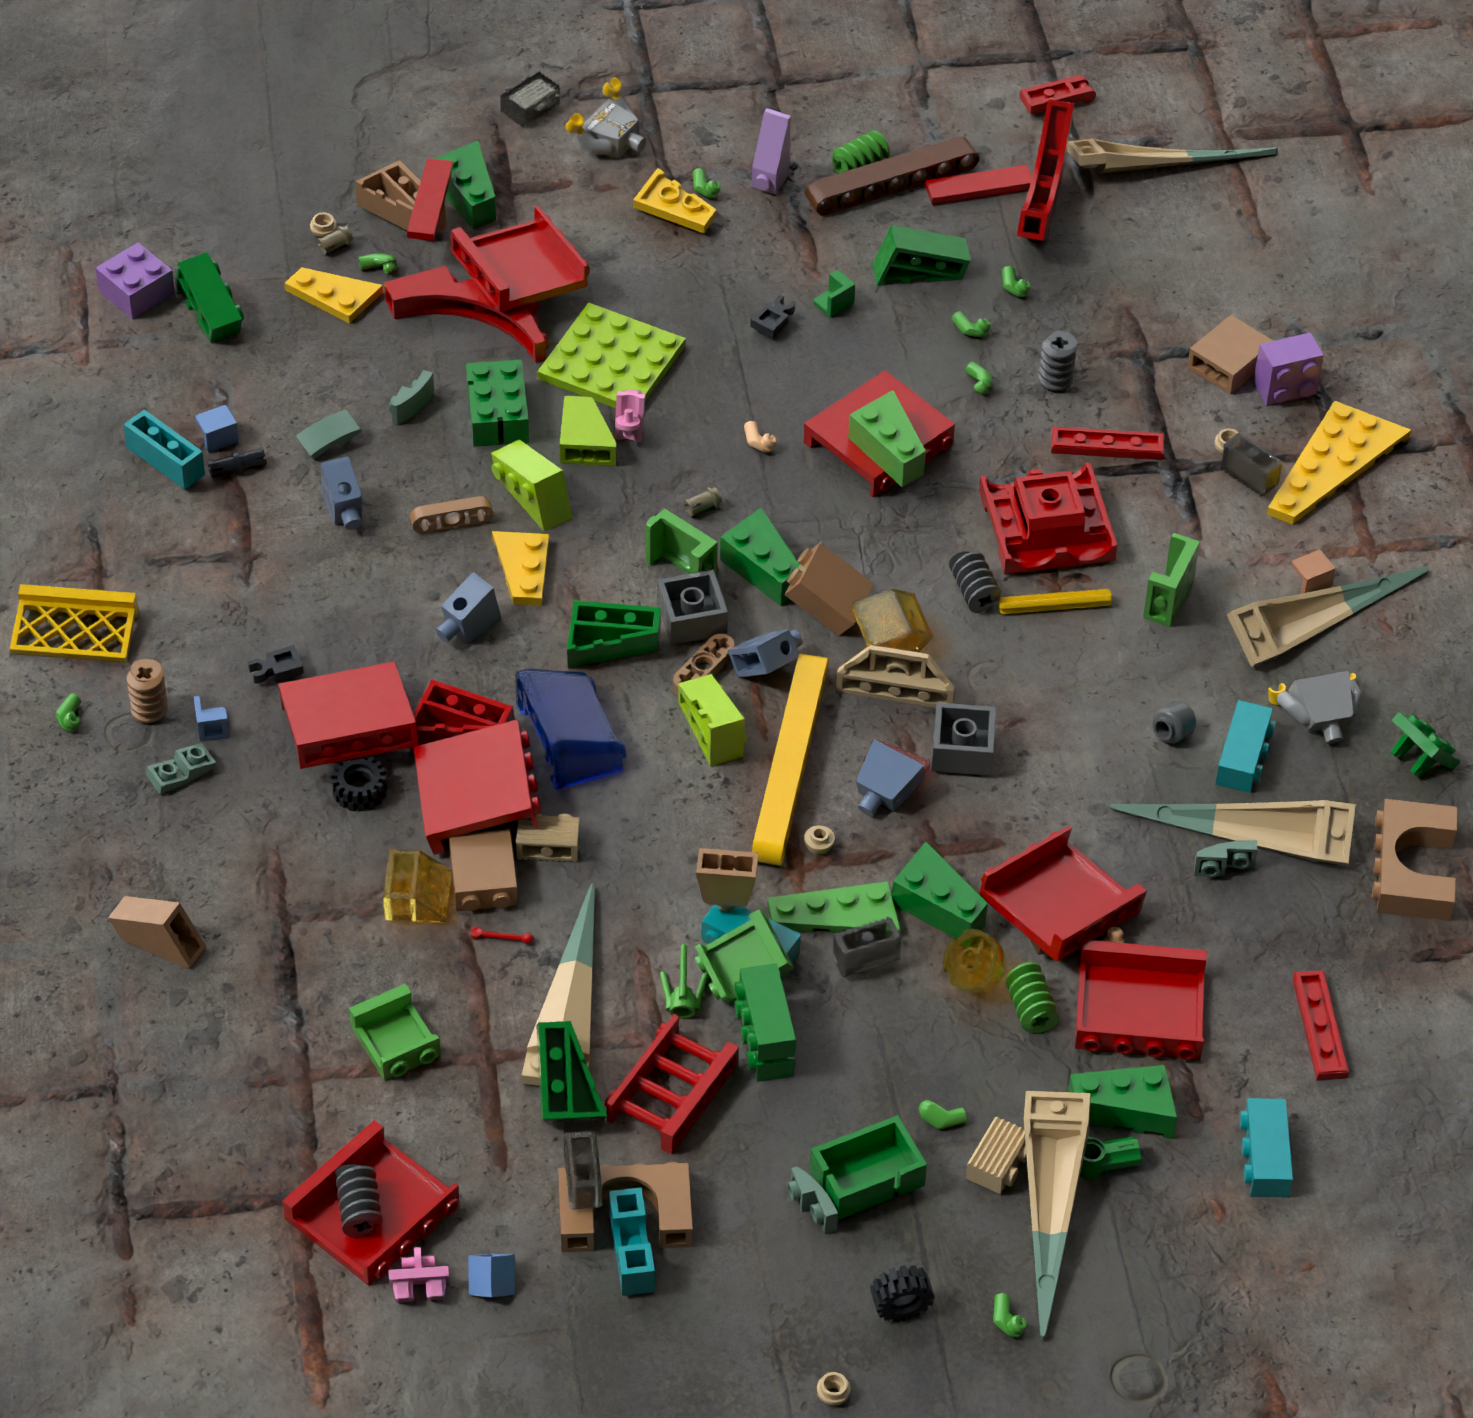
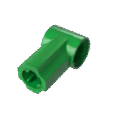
[1080,1137,1141,1180]

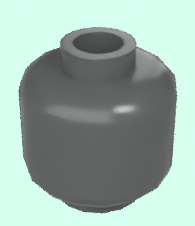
[1152,701,1196,744]

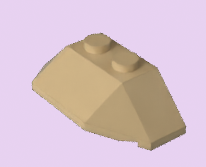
[836,645,955,708]

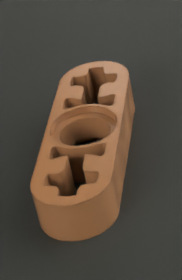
[410,496,494,534]
[673,634,734,696]

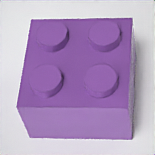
[95,242,175,319]
[1253,332,1324,406]

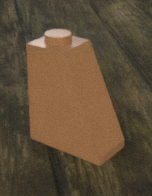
[108,896,206,968]

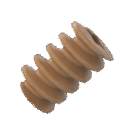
[127,659,168,723]

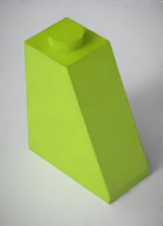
[560,396,616,466]

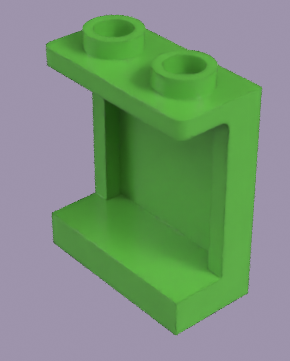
[645,508,718,578]
[1143,533,1200,627]
[695,909,794,1005]
[349,983,441,1081]

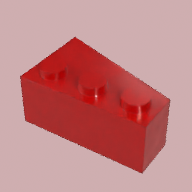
[413,679,515,745]

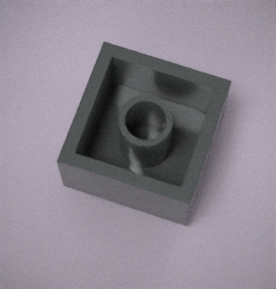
[657,570,728,645]
[931,702,996,775]

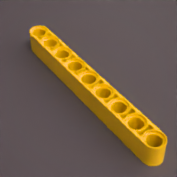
[752,653,829,866]

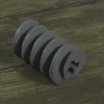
[1038,330,1077,390]
[949,551,1001,613]
[335,1164,383,1238]

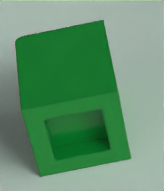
[813,269,855,318]

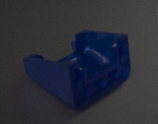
[515,668,626,790]

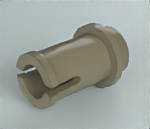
[317,226,353,255]
[684,487,722,517]

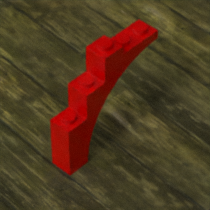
[1017,99,1075,241]
[384,265,549,363]

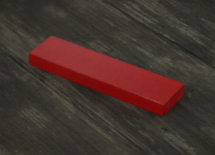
[407,158,454,241]
[925,165,1032,205]
[1051,426,1164,460]
[1292,970,1349,1081]

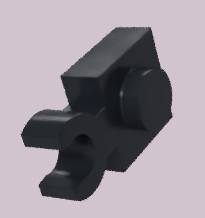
[750,295,796,338]
[248,645,304,684]

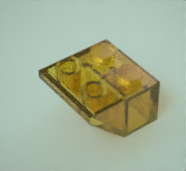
[851,588,933,653]
[383,849,452,923]

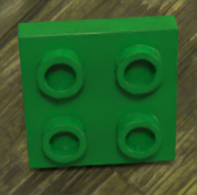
[1390,711,1461,778]

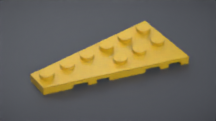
[1267,401,1411,525]

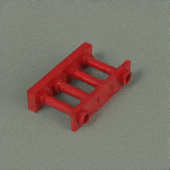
[605,1014,739,1155]

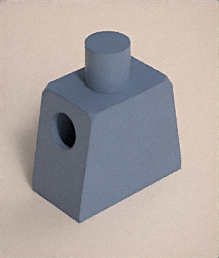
[321,456,362,530]
[436,572,502,643]
[728,629,803,677]
[856,739,926,817]

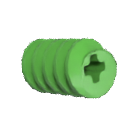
[832,130,890,174]
[1005,962,1060,1033]

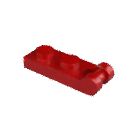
[1020,75,1096,114]

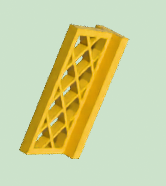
[9,584,139,663]

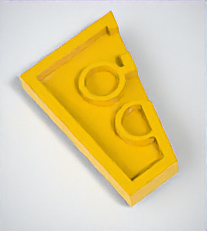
[633,168,716,233]
[285,267,383,324]
[492,531,549,606]

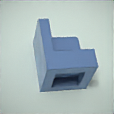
[195,405,239,453]
[194,696,229,741]
[468,1253,515,1297]

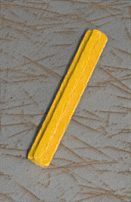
[998,589,1112,614]

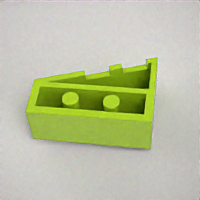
[491,439,573,532]
[678,674,747,767]

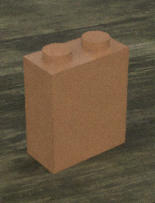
[1187,315,1273,394]
[785,543,874,636]
[449,829,518,911]

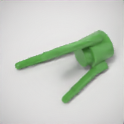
[660,944,709,1019]

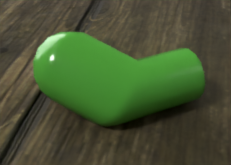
[693,168,721,199]
[358,253,398,274]
[1002,266,1031,298]
[952,311,991,338]
[965,361,994,395]
[56,693,82,732]
[919,1100,967,1129]
[993,1293,1027,1337]

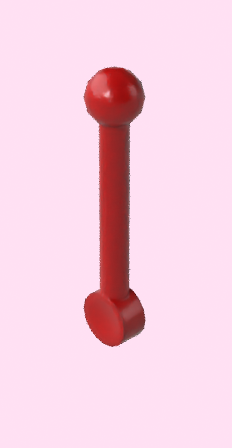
[470,927,534,945]

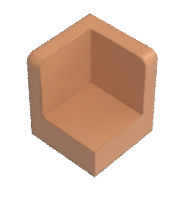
[1291,549,1336,594]

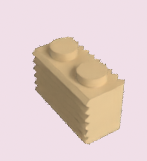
[516,814,580,863]
[965,1117,1027,1194]

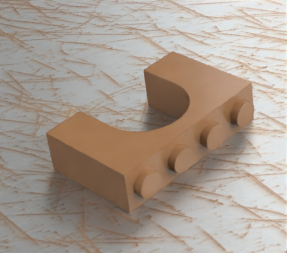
[1372,799,1457,921]
[558,1162,693,1252]

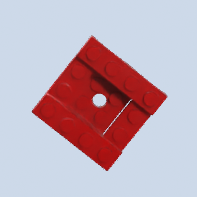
[979,463,1118,575]

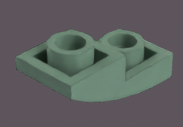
[389,370,434,425]
[296,409,362,460]
[146,743,216,794]
[1194,840,1258,877]
[787,1166,838,1234]

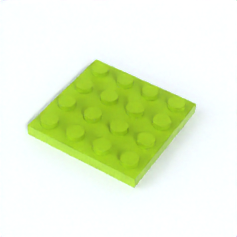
[537,303,686,409]

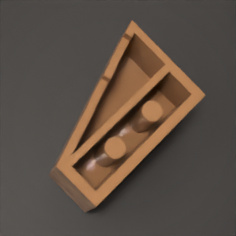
[355,160,446,233]

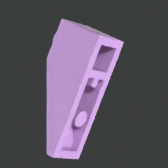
[752,108,791,195]

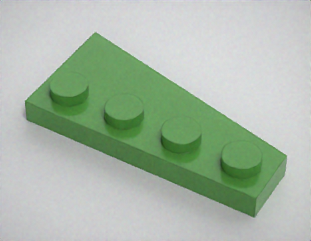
[767,881,900,937]

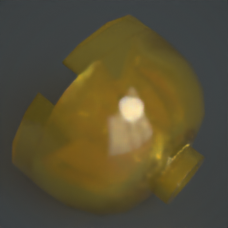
[943,929,1007,993]

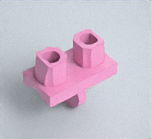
[614,389,646,443]
[388,1247,449,1303]

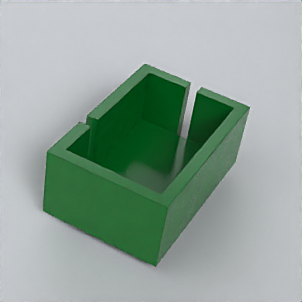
[466,359,529,447]
[734,963,796,1082]
[809,1115,927,1220]

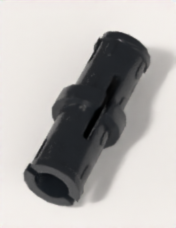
[207,447,267,479]

